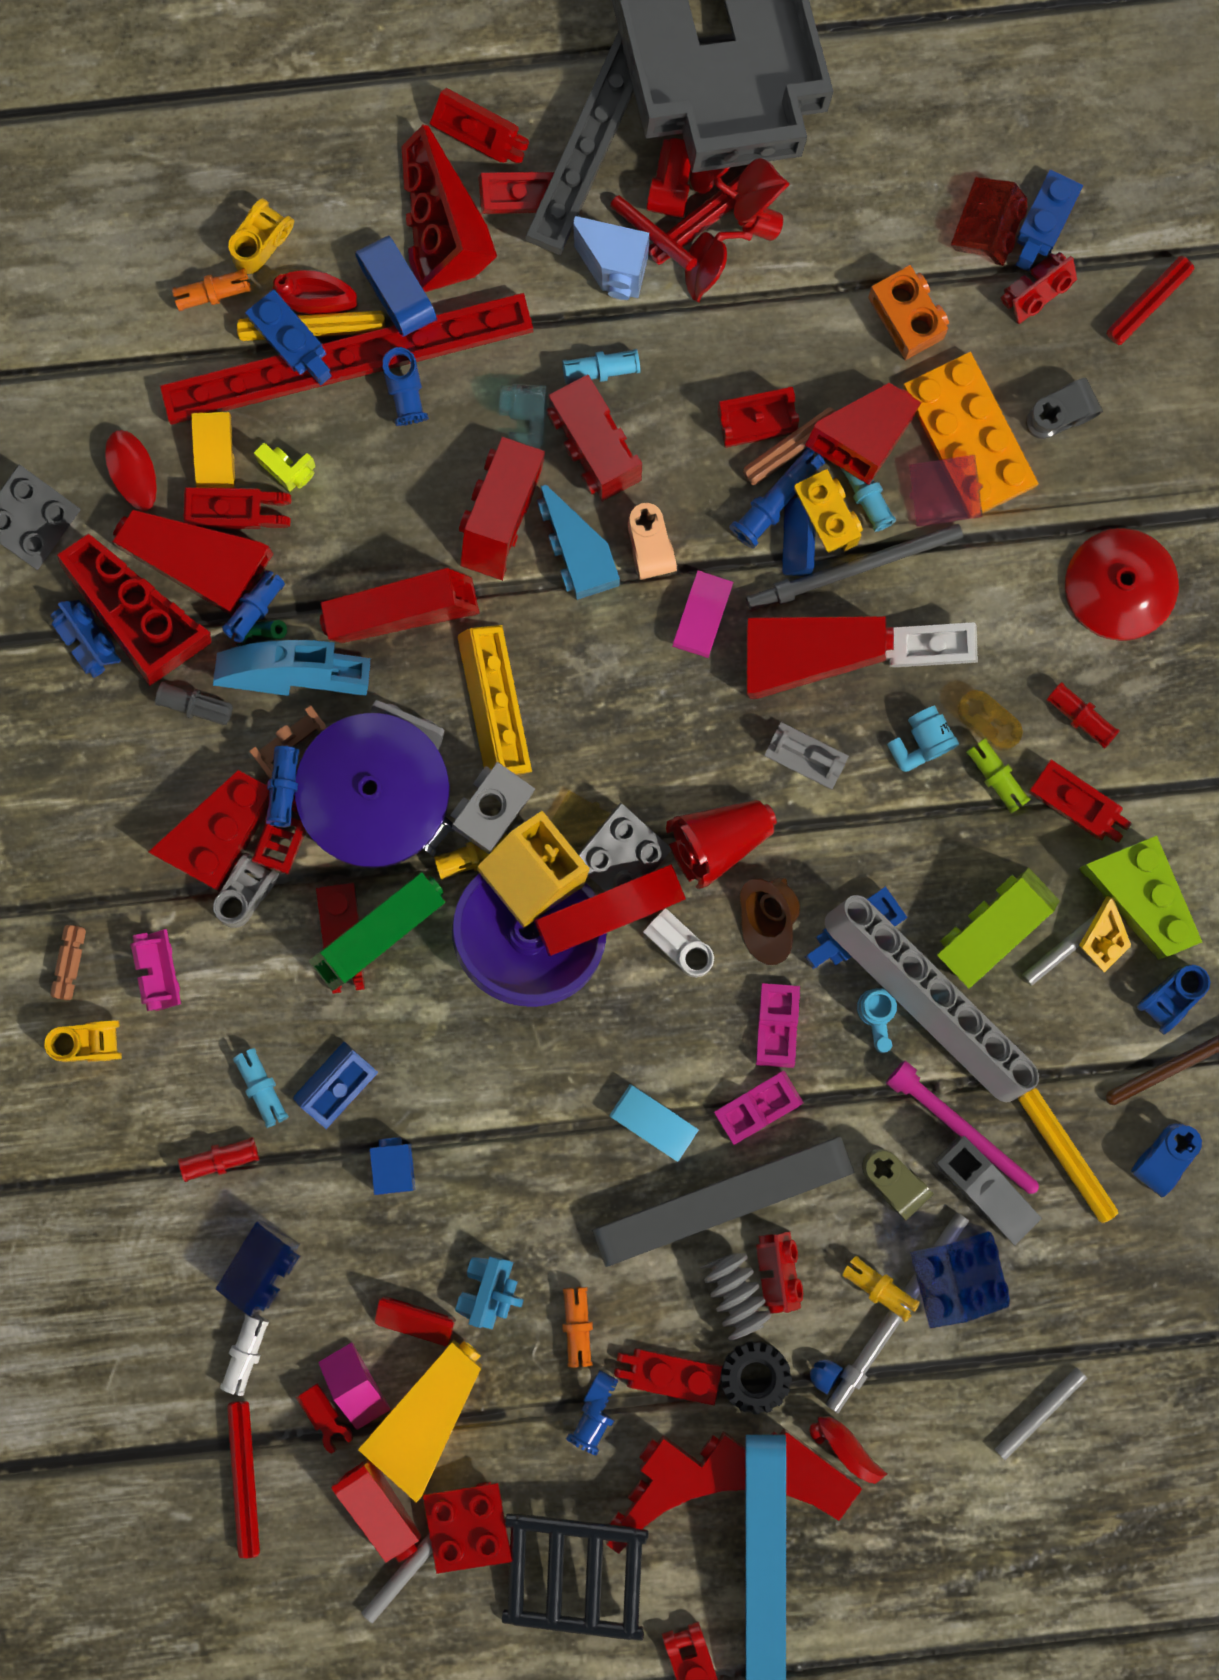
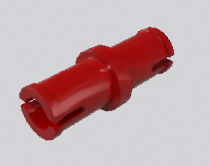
[1046,682,1120,749]
[178,1137,260,1182]

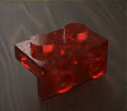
[951,177,1028,266]

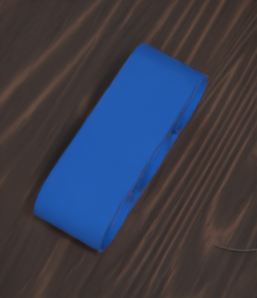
[355,235,437,337]

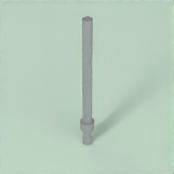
[825,1212,969,1413]

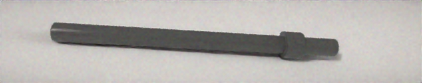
[746,524,963,611]

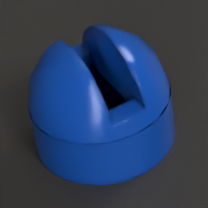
[810,1359,843,1394]

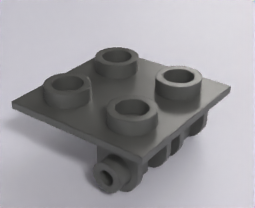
[0,464,81,570]
[577,802,671,891]

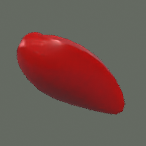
[273,270,358,314]
[105,430,157,512]
[809,1416,888,1484]

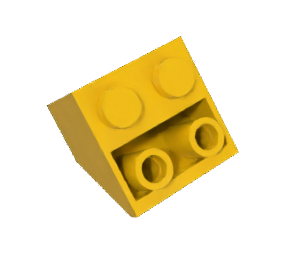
[477,811,589,928]

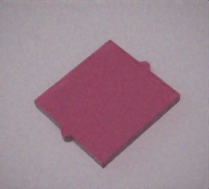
[909,455,983,527]

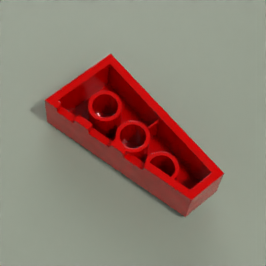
[57,533,212,686]

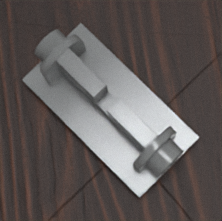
[764,722,849,790]

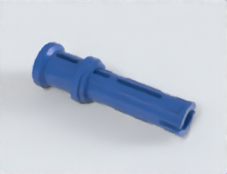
[729,447,825,549]

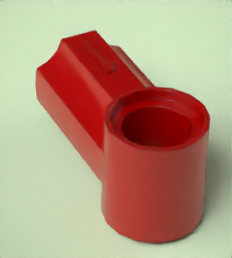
[647,138,691,218]

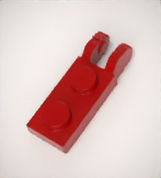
[184,487,291,529]
[316,883,365,994]

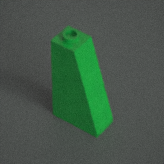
[309,872,446,991]

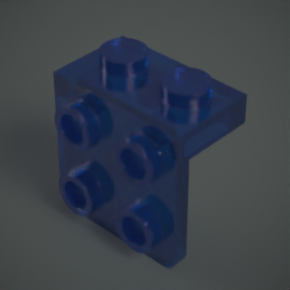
[910,1232,1010,1329]

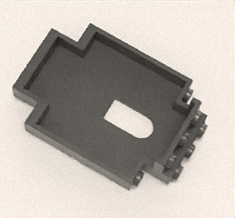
[612,0,834,173]

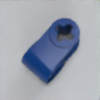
[1136,965,1211,1035]
[1131,1123,1202,1198]

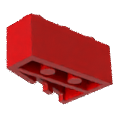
[546,374,642,502]

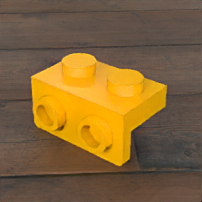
[794,469,863,553]

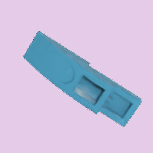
[213,640,371,696]

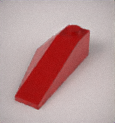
[401,125,497,292]

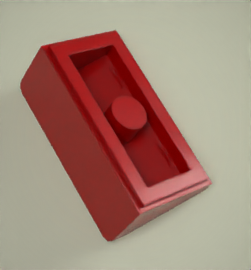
[375,1296,456,1346]

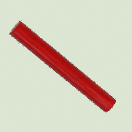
[610,195,697,271]

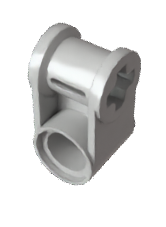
[213,853,279,928]

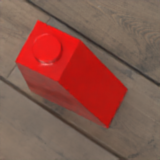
[805,383,922,485]
[331,1459,422,1563]

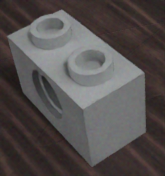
[450,762,535,854]

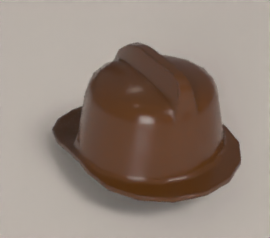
[740,878,800,965]

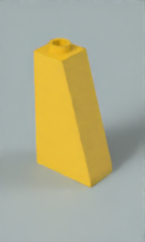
[358,1340,483,1503]

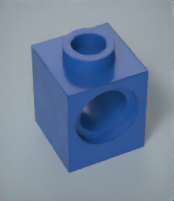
[370,1137,416,1195]

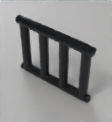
[502,1513,649,1641]

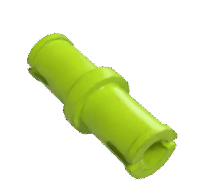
[966,738,1031,814]

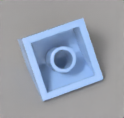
[573,216,649,300]

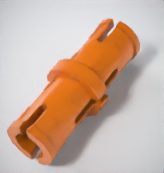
[172,268,251,312]
[562,1287,593,1368]

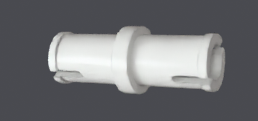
[220,1313,269,1396]

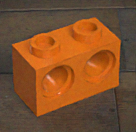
[868,265,949,361]

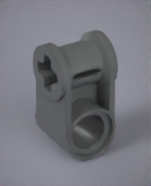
[1026,378,1103,439]

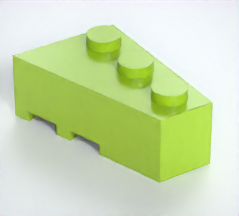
[1078,836,1202,960]
[937,867,1060,989]

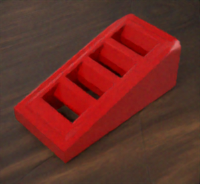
[252,795,306,874]

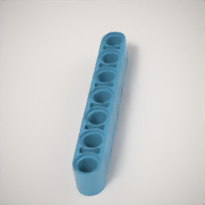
[745,1435,786,1680]

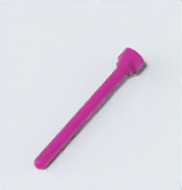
[886,1060,1039,1194]

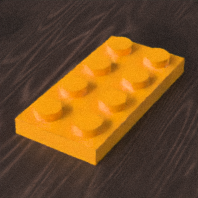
[902,351,1039,519]

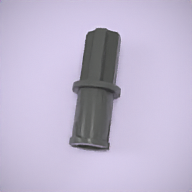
[155,682,233,725]

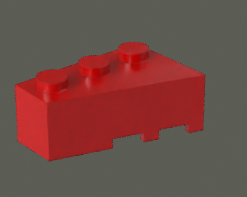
[459,437,545,581]
[148,770,270,892]

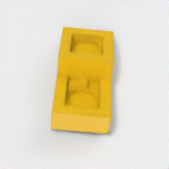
[191,412,235,488]

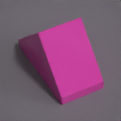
[318,1342,391,1430]

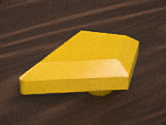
[1079,896,1131,973]

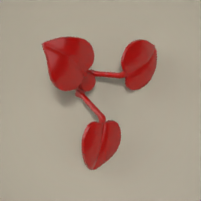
[685,158,790,303]

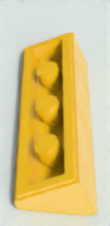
[458,625,532,775]

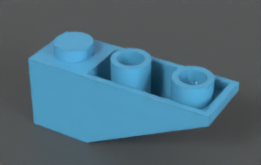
[537,485,620,600]

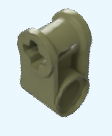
[862,1149,934,1221]

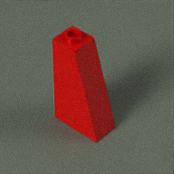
[113,510,273,616]
[320,568,480,643]
[747,616,894,699]

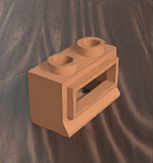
[249,705,327,779]

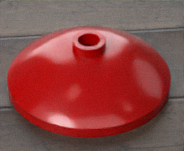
[1065,528,1179,641]

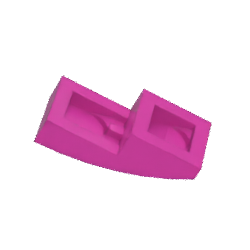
[672,571,733,658]
[756,983,800,1068]
[714,1070,804,1145]

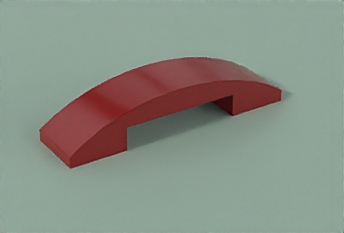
[534,864,686,956]

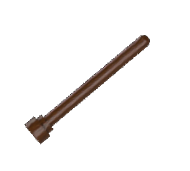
[1105,1035,1219,1105]

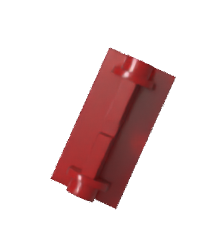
[1000,252,1077,324]
[756,1231,804,1314]

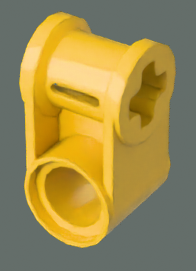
[228,198,294,274]
[44,1021,122,1062]

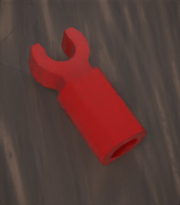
[296,1383,353,1454]

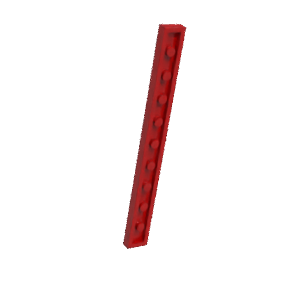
[160,293,534,425]

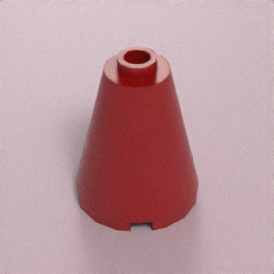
[666,800,777,889]

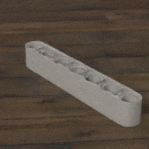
[825,895,1039,1103]

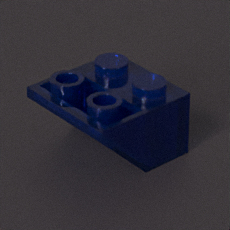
[216,1220,301,1316]

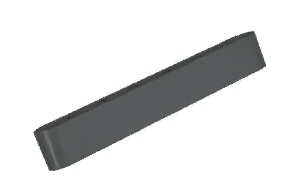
[592,1136,855,1267]

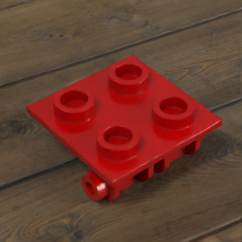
[423,1481,512,1574]

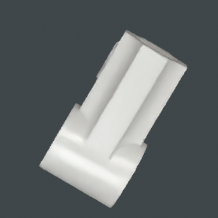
[643,908,714,978]

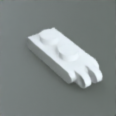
[886,622,978,667]

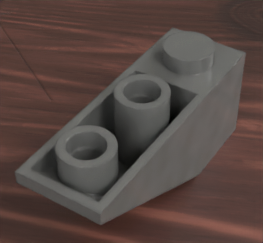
[932,1136,1042,1246]

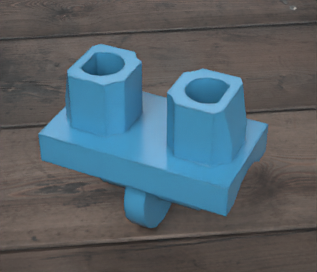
[455,1256,524,1329]

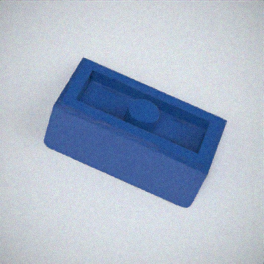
[782,498,815,576]
[293,1042,378,1129]

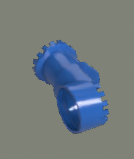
[383,347,429,426]
[566,1370,618,1456]

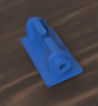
[51,600,121,678]

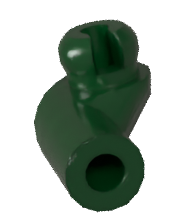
[235,620,287,647]

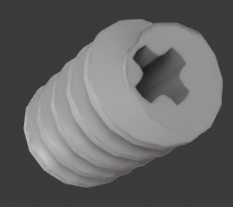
[700,1253,771,1341]

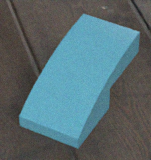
[609,1084,699,1162]

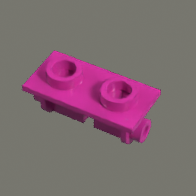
[130,929,181,1011]

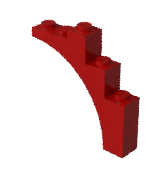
[606,1428,862,1554]

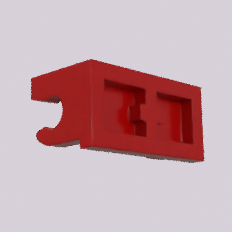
[717,386,799,448]

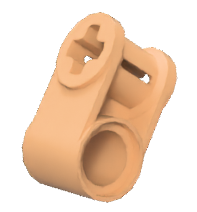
[628,503,677,580]

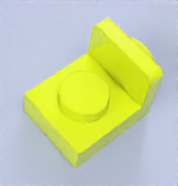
[254,443,316,493]

